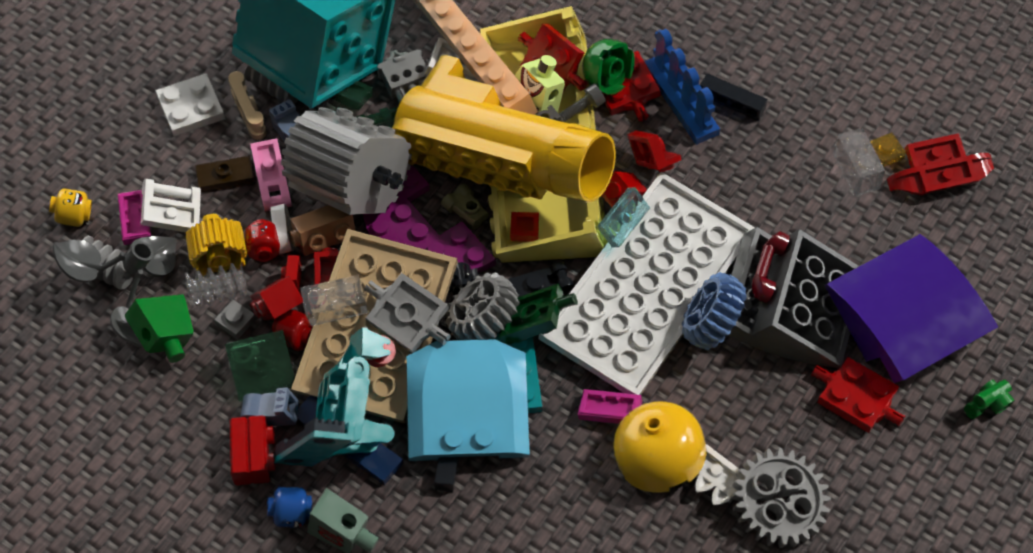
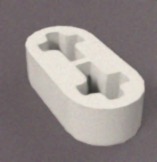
[271,204,294,254]

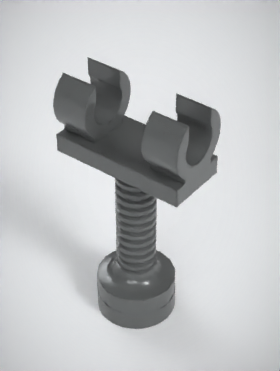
[537,84,606,122]

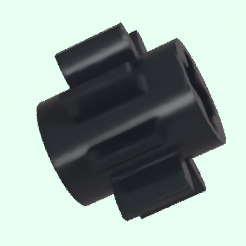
[448,262,478,295]

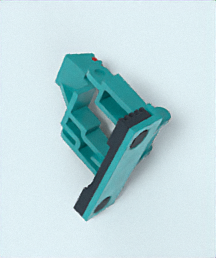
[275,327,396,467]

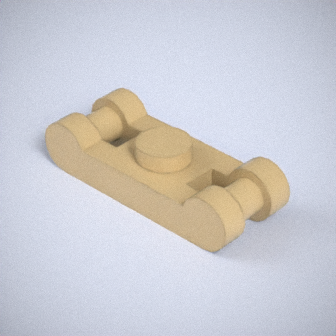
[228,71,266,140]

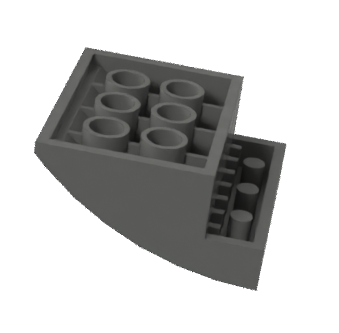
[728,227,859,368]

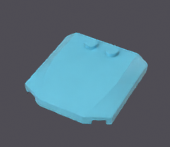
[407,340,530,461]

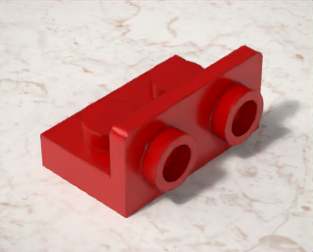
[627,130,682,172]

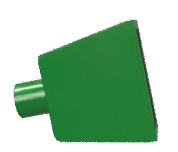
[124,294,194,363]

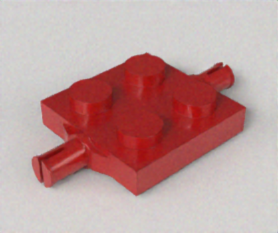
[518,23,587,95]
[602,51,661,122]
[811,357,905,433]

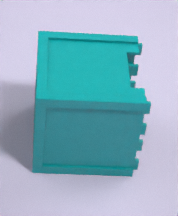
[232,0,395,109]

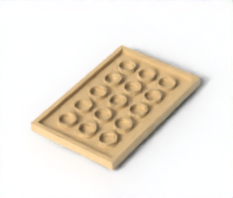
[291,229,458,424]

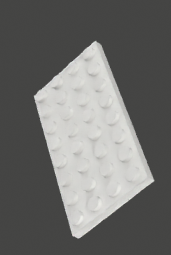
[538,172,755,395]

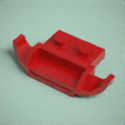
[886,133,994,195]

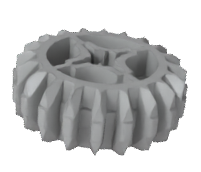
[445,272,520,340]

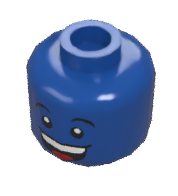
[267,487,312,527]

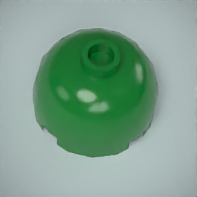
[582,39,635,95]

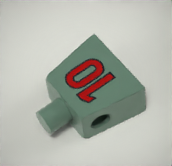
[307,488,380,553]

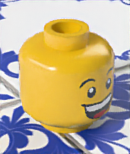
[49,188,92,227]

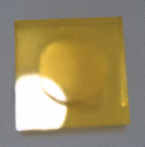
[867,133,906,168]

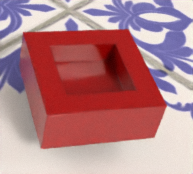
[510,212,539,242]
[281,255,302,293]

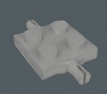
[364,273,450,353]

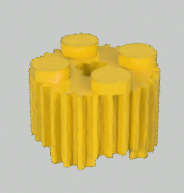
[186,213,247,278]

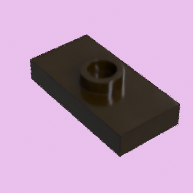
[195,155,255,192]

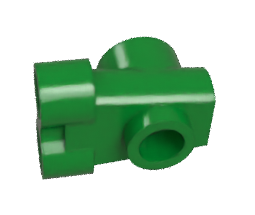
[964,379,1015,419]

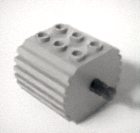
[281,107,412,215]

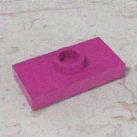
[118,190,152,245]
[578,389,643,424]

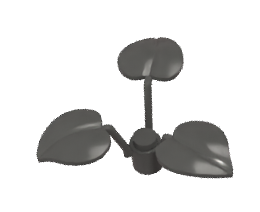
[53,236,177,347]

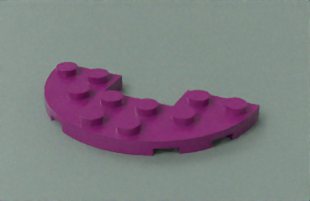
[363,165,496,274]

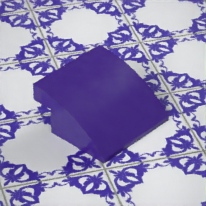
[825,234,998,383]

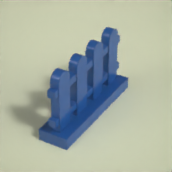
[644,29,720,145]

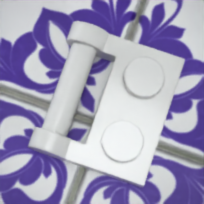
[141,178,201,232]

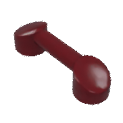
[752,231,790,303]

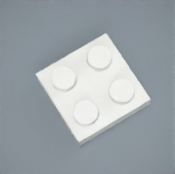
[155,73,225,137]

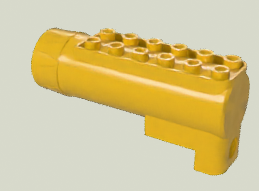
[392,55,616,202]

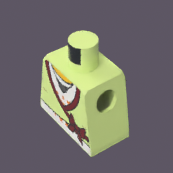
[515,55,565,115]

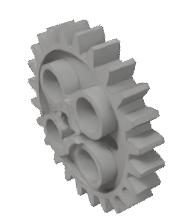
[731,448,831,548]

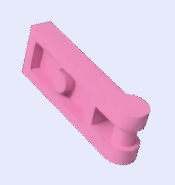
[250,138,292,212]

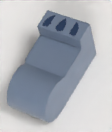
[269,99,300,142]
[240,388,299,426]

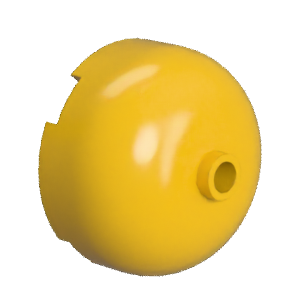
[614,401,706,492]

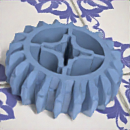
[682,272,747,350]

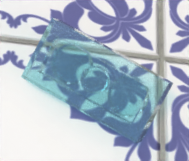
[597,187,650,247]

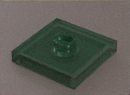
[225,330,295,401]

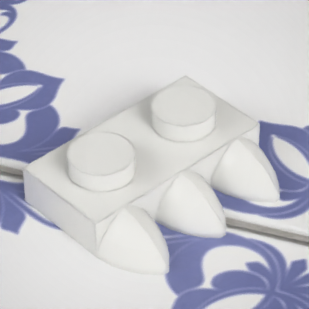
[696,444,740,505]

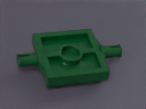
[499,284,578,345]

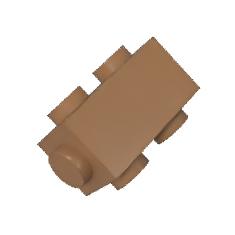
[289,205,356,256]

